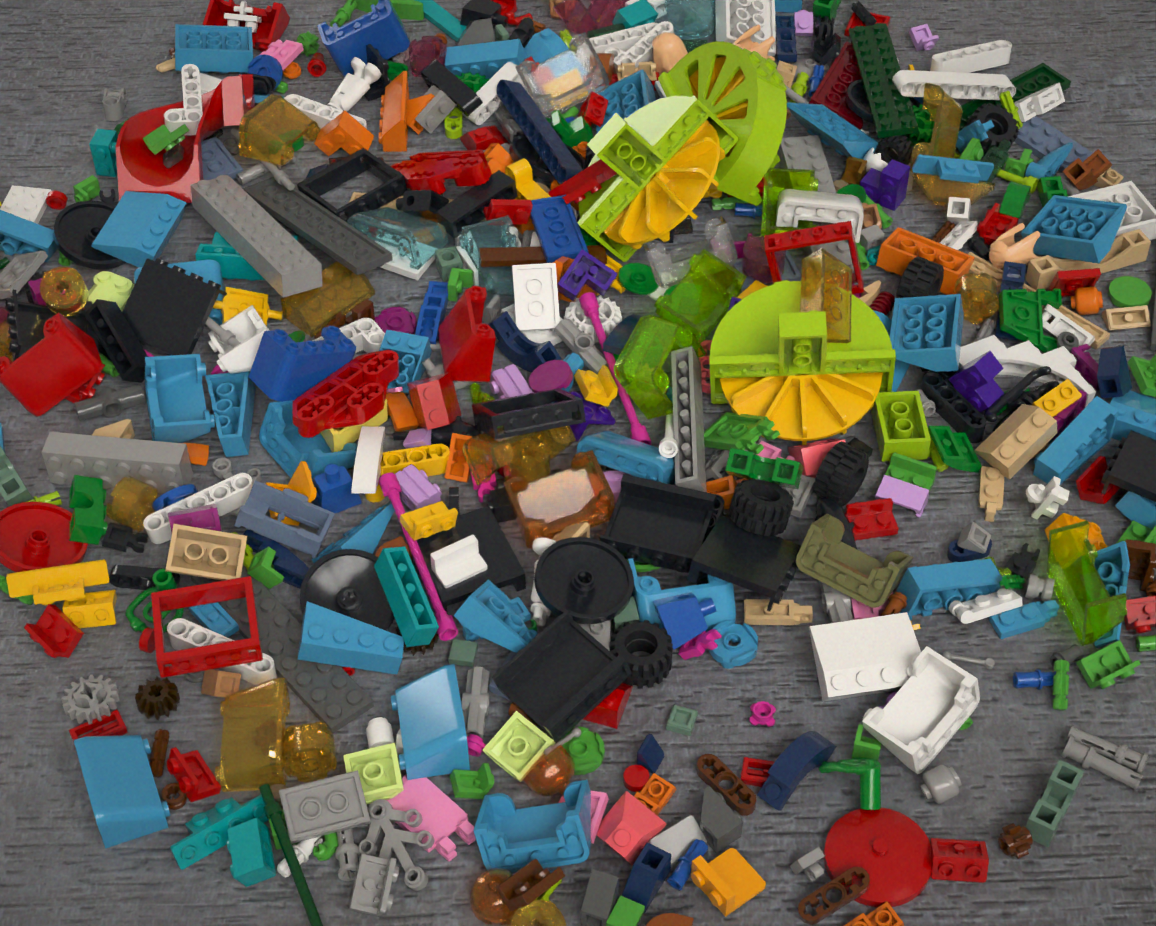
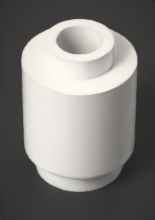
[366,717,394,749]

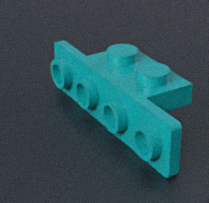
[170,795,269,870]

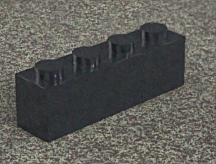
[436,170,518,239]
[84,299,148,383]

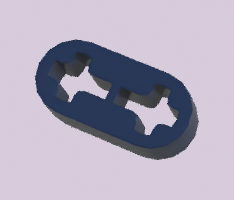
[947,539,992,562]

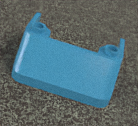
[628,558,736,632]

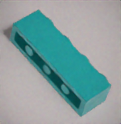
[195,243,265,281]
[374,546,439,647]

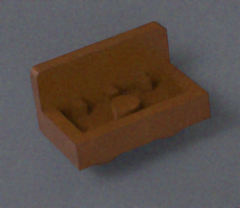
[1125,539,1156,591]

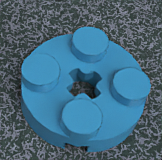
[708,620,758,669]

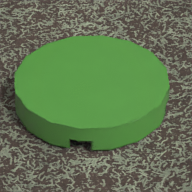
[1107,276,1152,308]
[553,727,605,775]

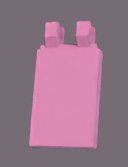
[381,774,476,862]

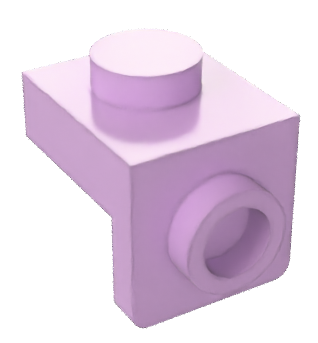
[794,10,813,36]
[909,24,939,51]

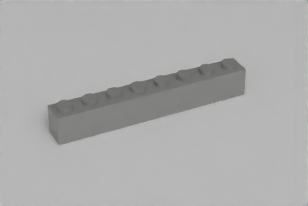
[671,346,707,492]

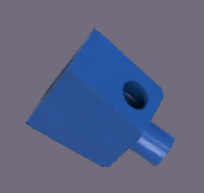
[312,464,362,513]
[653,592,716,650]

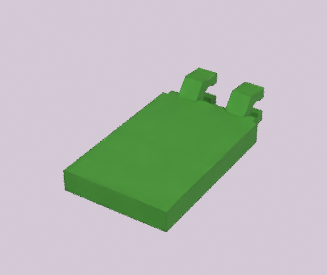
[704,412,780,454]

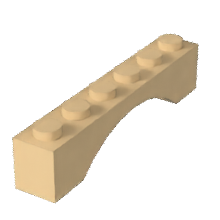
[1025,229,1151,290]

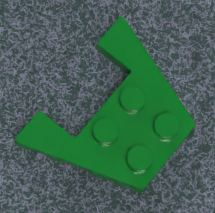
[999,288,1062,353]

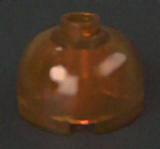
[524,745,576,796]
[470,868,520,925]

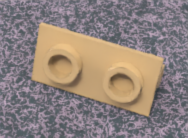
[616,61,657,81]

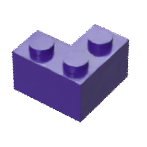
[860,159,910,211]
[557,249,618,302]
[949,351,1004,412]

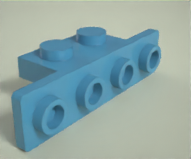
[912,154,994,183]

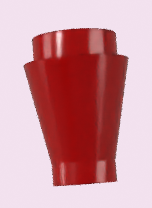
[307,53,326,77]

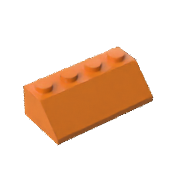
[379,71,410,152]
[876,227,975,295]

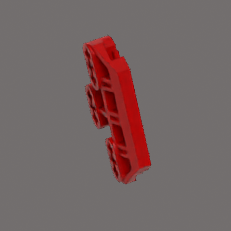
[391,149,492,195]
[293,350,399,438]

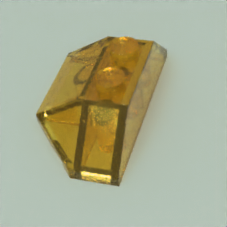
[912,173,995,206]

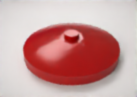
[0,502,88,572]
[824,807,932,907]

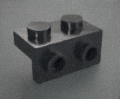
[811,33,841,66]

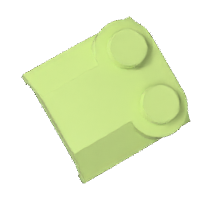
[80,271,134,312]
[482,711,555,782]
[343,743,404,805]

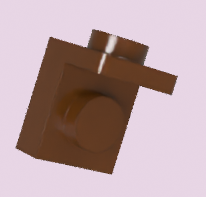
[345,299,375,324]

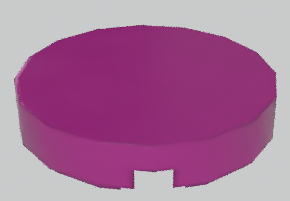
[374,307,417,334]
[529,360,573,392]

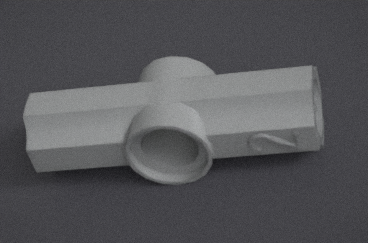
[554,318,609,374]
[819,581,853,623]
[462,667,490,739]

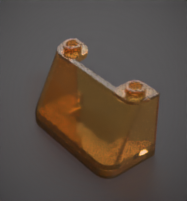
[503,450,615,549]

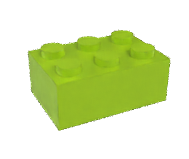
[871,391,931,462]

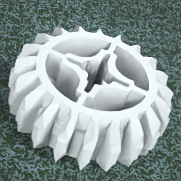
[564,295,622,344]

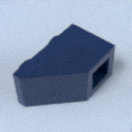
[1097,345,1132,398]
[622,842,671,914]

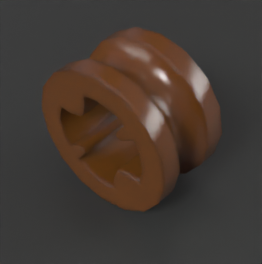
[161,783,187,810]

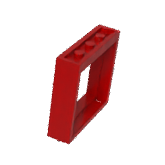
[764,221,864,294]
[151,576,263,678]

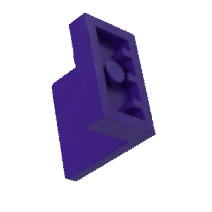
[554,391,616,441]

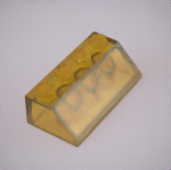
[800,248,852,343]
[280,261,375,337]

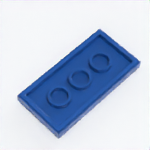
[530,195,588,263]

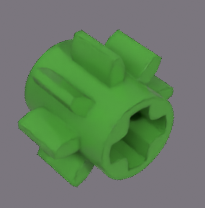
[296,31,320,56]

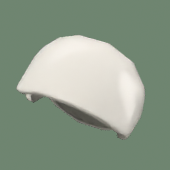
[863,147,888,173]

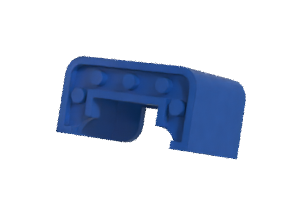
[317,0,410,77]
[249,326,356,402]

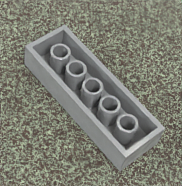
[41,432,193,493]

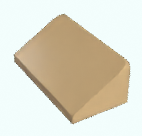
[1102,305,1151,331]

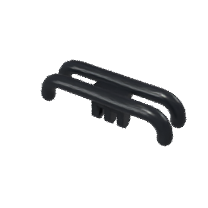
[984,366,1059,432]

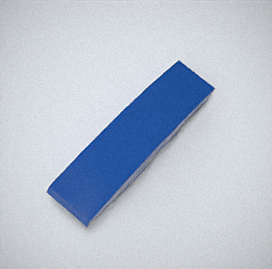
[415,281,449,344]

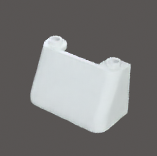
[775,189,864,243]
[208,305,269,374]
[862,646,980,774]

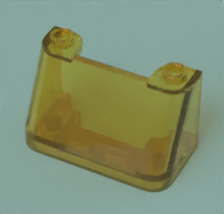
[910,83,962,180]
[239,94,320,166]
[462,426,576,486]
[215,678,290,792]

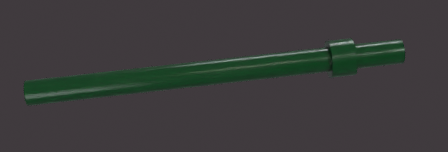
[259,784,323,926]

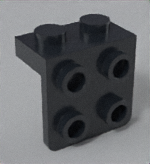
[352,44,390,101]

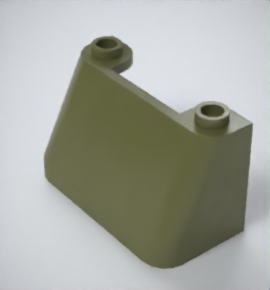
[796,514,914,608]

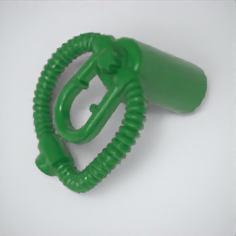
[125,569,184,633]
[818,757,881,810]

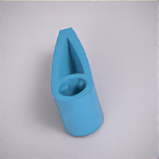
[1025,142,1073,180]

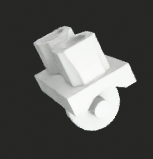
[224,1,262,33]
[1026,476,1070,519]

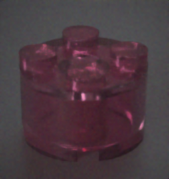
[408,36,447,77]
[742,236,786,283]

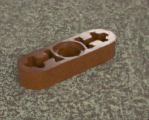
[696,754,756,816]
[798,867,870,925]

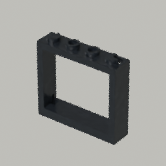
[297,148,407,224]
[472,388,586,440]

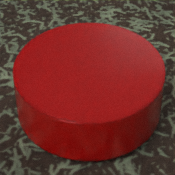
[46,191,68,210]
[139,627,155,653]
[623,765,650,792]

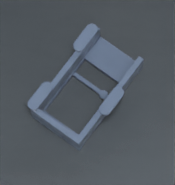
[234,480,335,559]

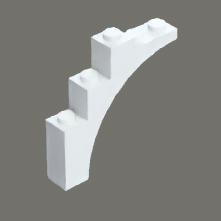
[959,335,1096,407]

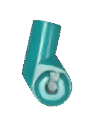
[866,245,881,266]

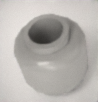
[920,764,962,804]

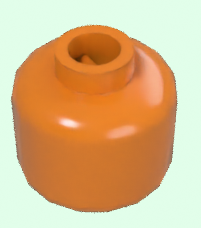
[1071,286,1103,316]

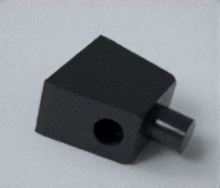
[460,0,508,28]
[396,190,449,219]

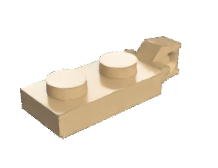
[978,466,1004,522]
[744,599,813,625]

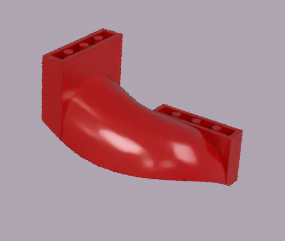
[116,74,256,203]

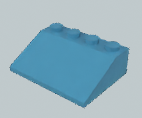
[175,24,253,74]
[595,69,656,133]
[787,102,878,159]
[92,191,186,268]
[1021,195,1127,264]
[889,294,964,372]
[1110,390,1156,441]

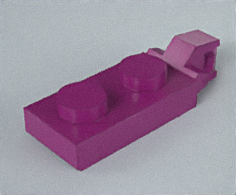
[1052,389,1087,440]

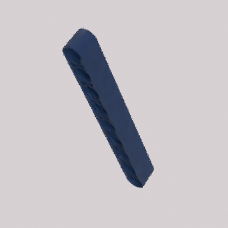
[497,79,583,184]

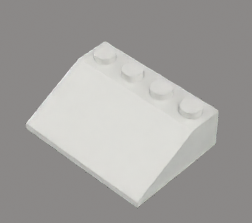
[715,0,777,56]
[1068,181,1156,240]
[809,612,921,702]

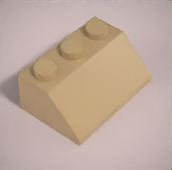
[975,404,1057,480]
[165,524,247,581]

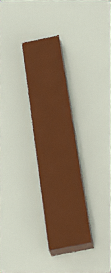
[478,245,607,267]

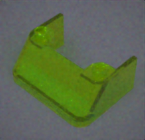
[614,314,706,419]
[1047,521,1127,646]

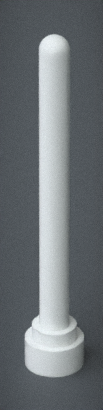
[659,407,678,458]

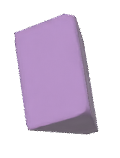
[403,428,432,449]

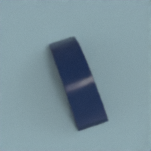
[995,261,1026,341]

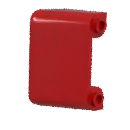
[202,0,290,52]
[438,286,496,382]
[0,312,102,416]

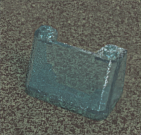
[665,0,716,41]
[347,207,449,270]
[459,215,539,297]

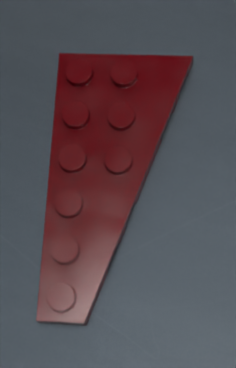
[809,41,863,129]

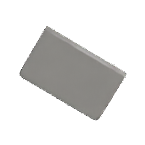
[648,815,707,866]

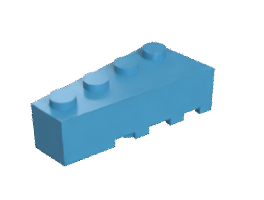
[445,39,529,79]
[0,210,57,262]
[205,371,256,457]
[1033,396,1119,486]
[896,559,1002,621]
[297,601,404,675]

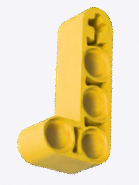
[505,158,551,200]
[365,444,450,502]

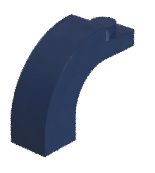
[488,311,562,372]
[757,731,837,811]

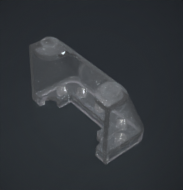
[515,32,609,118]
[642,216,738,288]

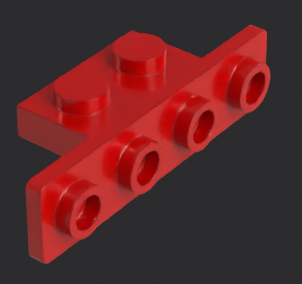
[549,159,617,204]

